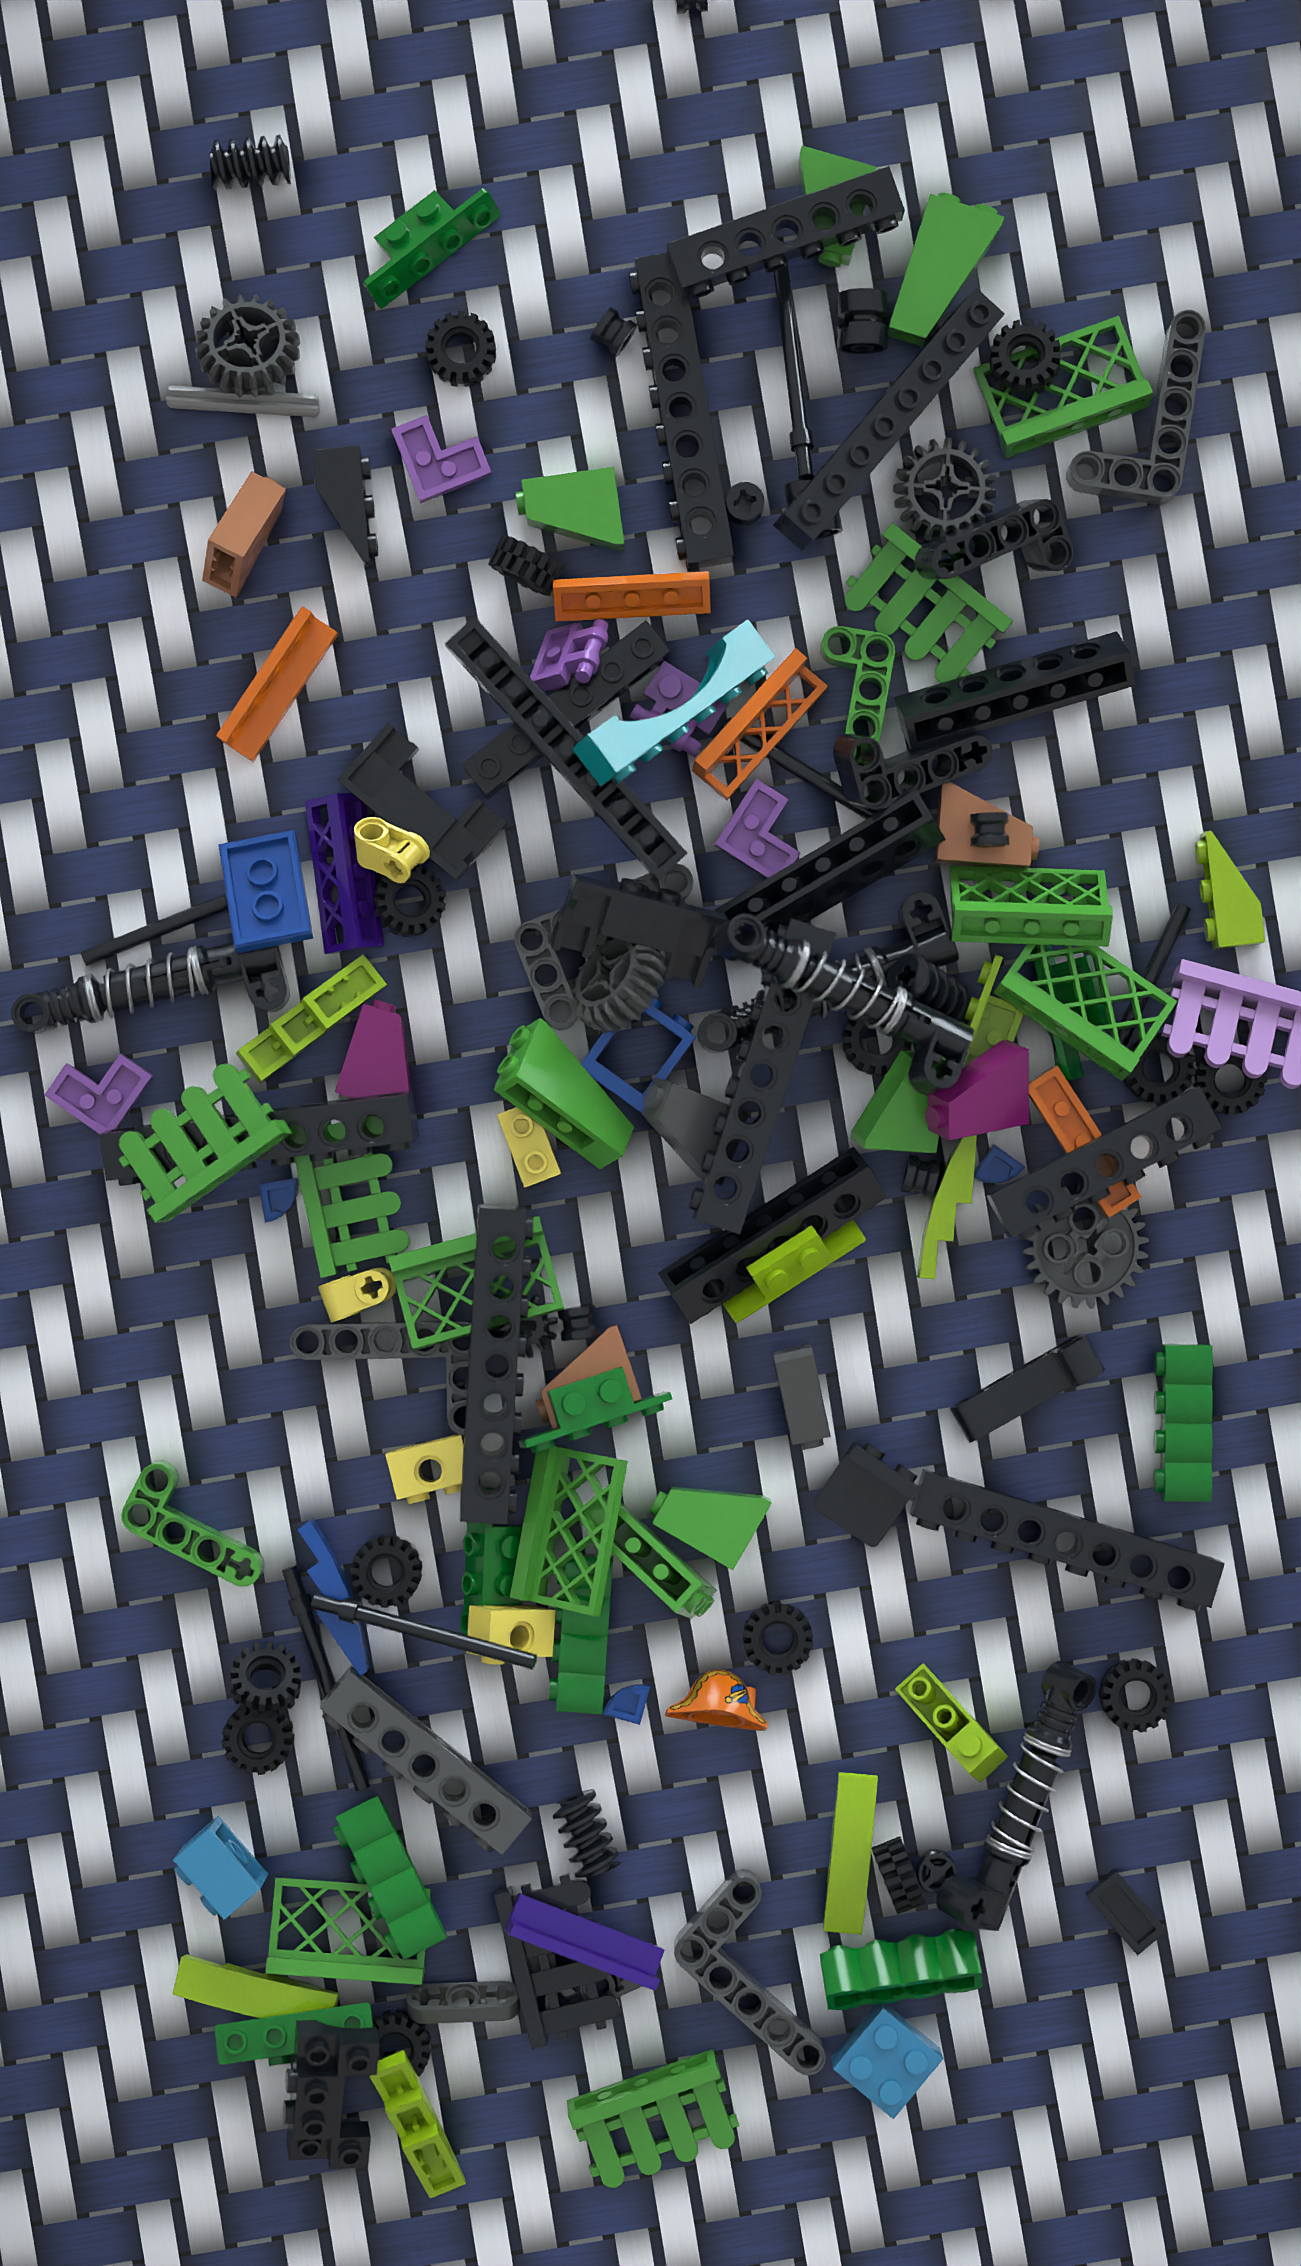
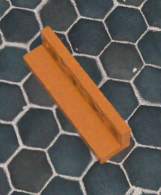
[553,571,711,622]
[216,606,339,763]
[692,648,828,801]
[1029,1065,1142,1218]

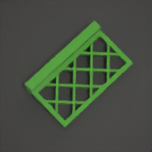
[973,316,1153,459]
[949,865,1113,947]
[993,944,1178,1081]
[388,1216,564,1351]
[510,1445,628,1617]
[266,1877,431,1985]

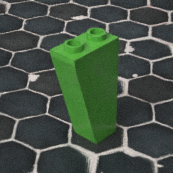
[887,193,1004,347]
[494,1018,634,1169]
[579,1495,717,1619]

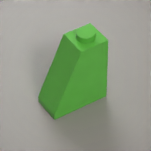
[798,145,877,267]
[515,467,625,551]
[850,1047,948,1153]
[649,1486,772,1570]

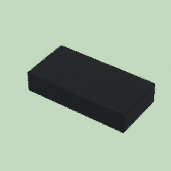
[1085,1868,1167,1956]

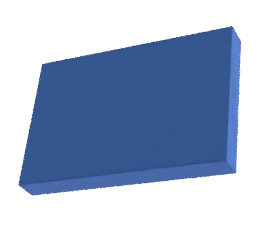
[218,830,314,954]

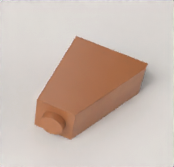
[202,471,286,598]
[934,782,1039,868]
[536,1324,642,1429]

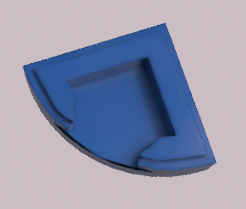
[974,1144,1025,1183]
[258,1178,299,1223]
[603,1684,650,1725]

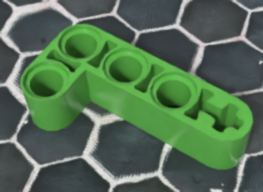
[820,626,895,758]
[121,1461,265,1587]

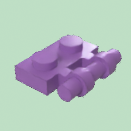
[530,619,608,692]
[629,661,730,757]

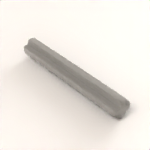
[166,385,320,417]

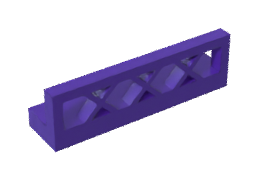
[305,793,384,954]
[504,1893,665,1991]

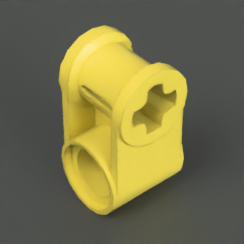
[354,817,430,883]
[318,1267,397,1323]

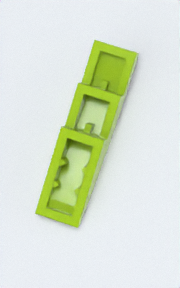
[236,954,387,1084]
[917,1135,977,1279]
[823,1772,878,1935]
[172,1954,340,2018]
[369,2050,466,2199]

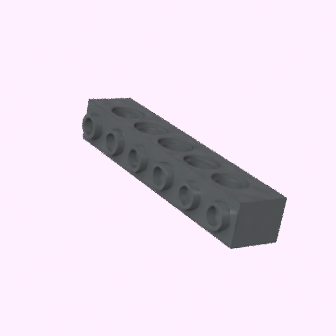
[320,1665,532,1855]

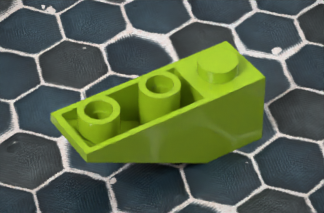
[1195,831,1265,950]
[895,1663,1008,1783]

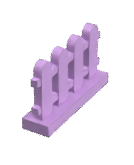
[1161,959,1301,1089]

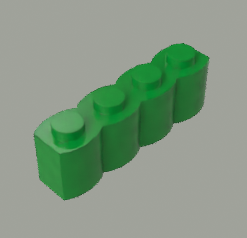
[1153,1344,1213,1502]
[549,1553,613,1714]
[333,1795,448,1960]
[820,1928,983,2010]

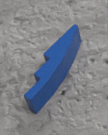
[297,1517,370,1676]

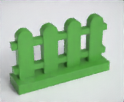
[845,523,1013,683]
[118,1064,292,1223]
[290,1115,410,1278]
[567,2049,739,2188]

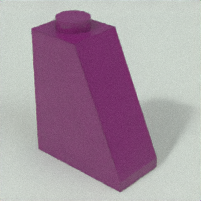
[335,999,411,1098]
[925,1040,1029,1140]

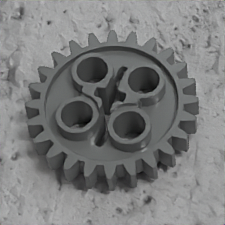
[1021,1183,1149,1309]

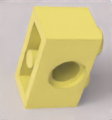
[497,1107,562,1188]
[385,1434,464,1504]
[466,1605,556,1664]

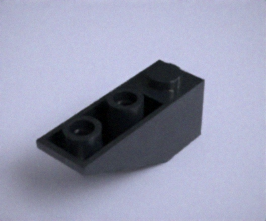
[313,445,379,568]

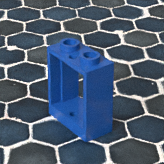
[581,998,696,1113]

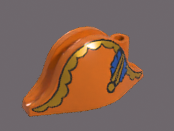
[665,1670,767,1731]

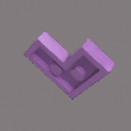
[391,415,492,503]
[714,779,801,878]
[44,1054,154,1134]

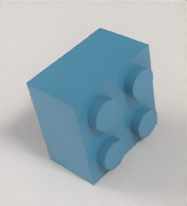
[173,1815,269,1920]
[831,2004,943,2119]

